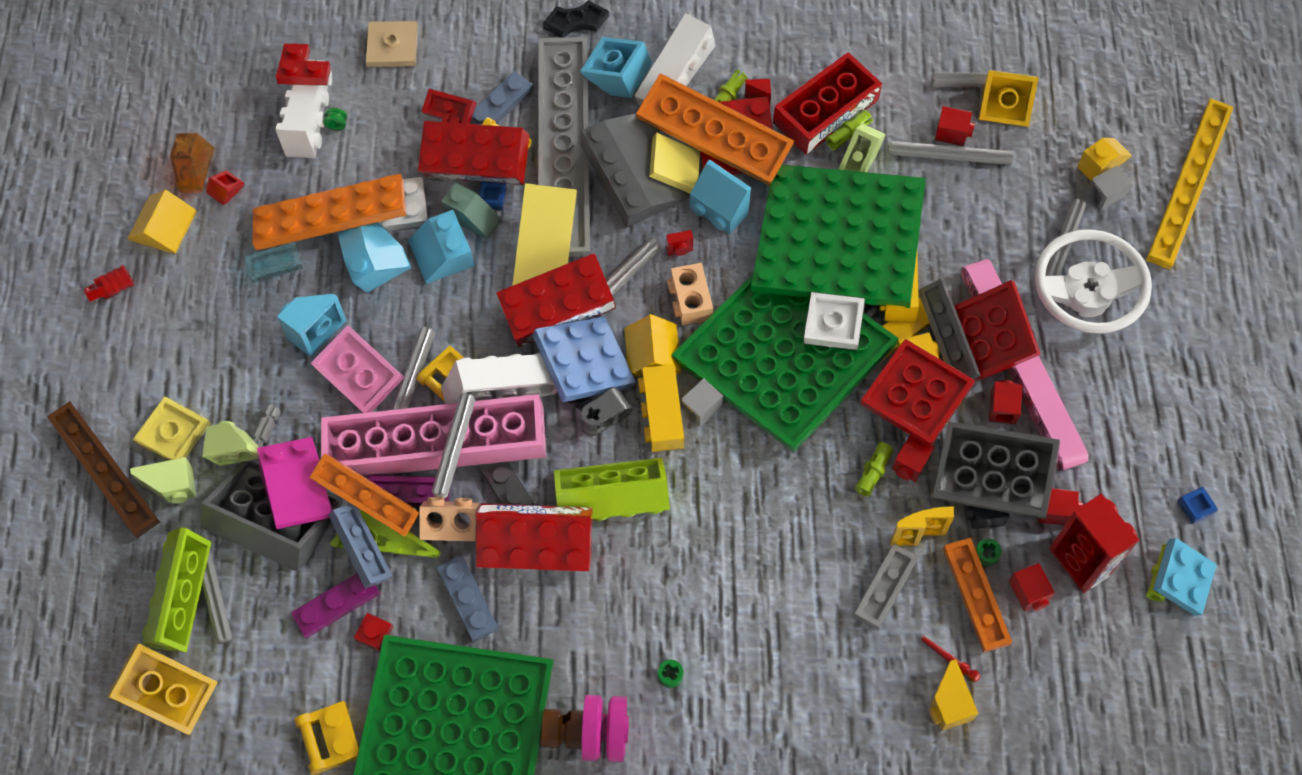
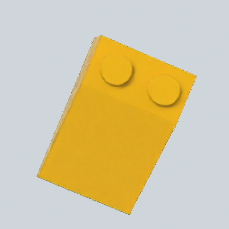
[106,643,218,735]

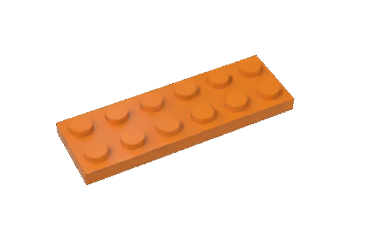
[636,73,794,186]
[252,173,406,251]

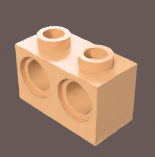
[667,263,713,326]
[420,497,479,541]

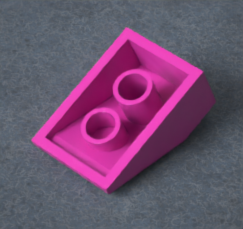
[257,437,331,529]

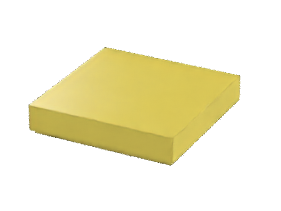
[649,133,700,194]
[133,396,211,461]

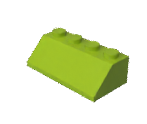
[554,458,670,521]
[142,527,211,653]

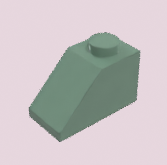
[441,182,501,239]

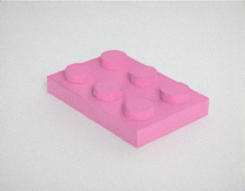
[311,325,405,413]

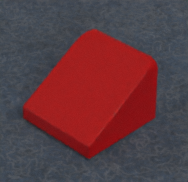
[744,79,771,105]
[206,170,245,205]

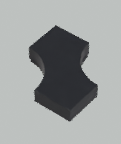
[543,0,609,38]

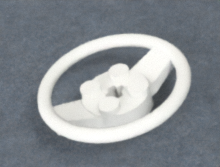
[1035,229,1152,334]

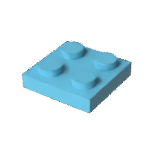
[1153,538,1217,616]

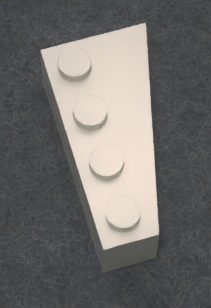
[635,13,716,106]
[275,60,332,158]
[441,352,558,404]

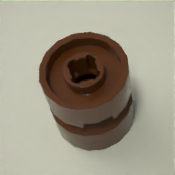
[541,709,583,750]

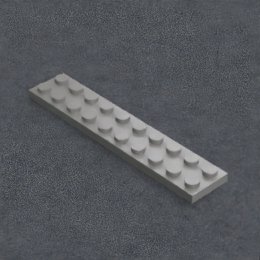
[538,37,590,257]

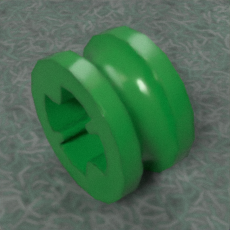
[323,108,348,131]
[975,538,1002,567]
[658,659,684,688]

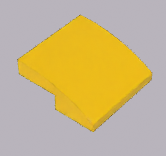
[890,507,954,546]

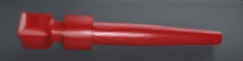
[921,636,980,683]

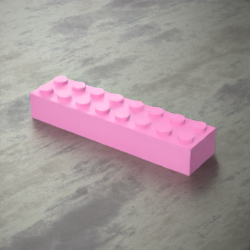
[321,394,546,477]

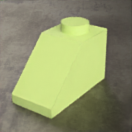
[838,124,886,172]
[202,421,259,466]
[130,457,196,503]

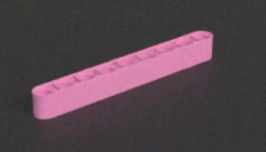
[961,259,1088,472]

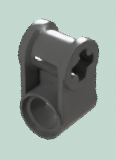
[581,387,633,436]

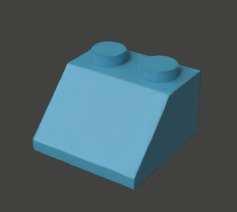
[580,37,652,98]
[690,160,751,234]
[408,210,474,284]
[277,294,347,357]

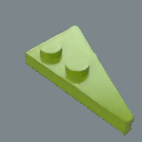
[330,508,441,558]

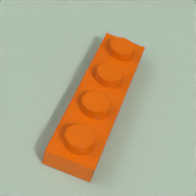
[309,453,420,537]
[943,538,1012,653]

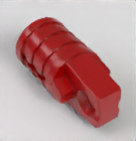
[84,265,135,302]

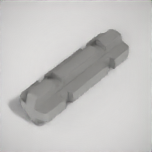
[252,405,281,447]

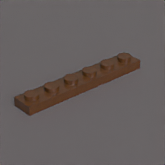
[47,401,160,539]

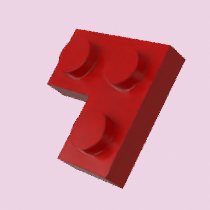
[276,43,331,86]
[421,88,477,124]

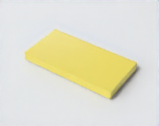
[512,183,577,286]

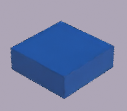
[479,182,507,210]
[1177,487,1218,524]

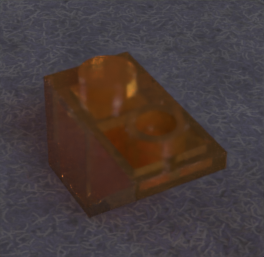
[170,133,215,193]

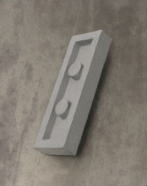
[853,544,919,631]

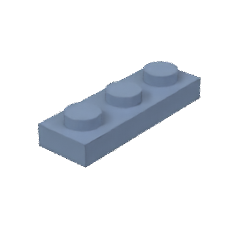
[470,71,533,125]
[328,504,392,588]
[437,555,499,643]

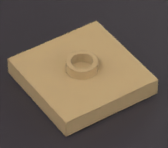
[366,21,418,67]

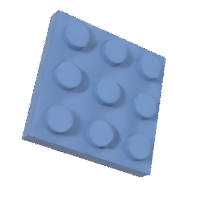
[532,317,636,402]

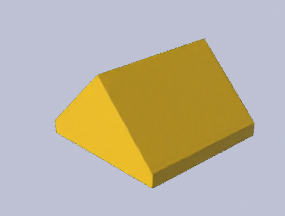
[979,70,1039,127]
[128,190,197,254]
[624,314,681,377]

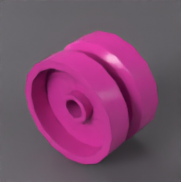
[582,695,629,762]

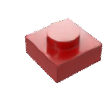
[666,230,694,256]
[353,613,394,652]

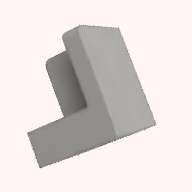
[1092,166,1132,210]
[682,378,723,427]

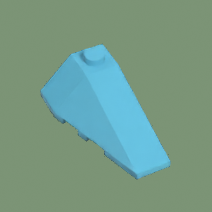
[337,222,411,293]

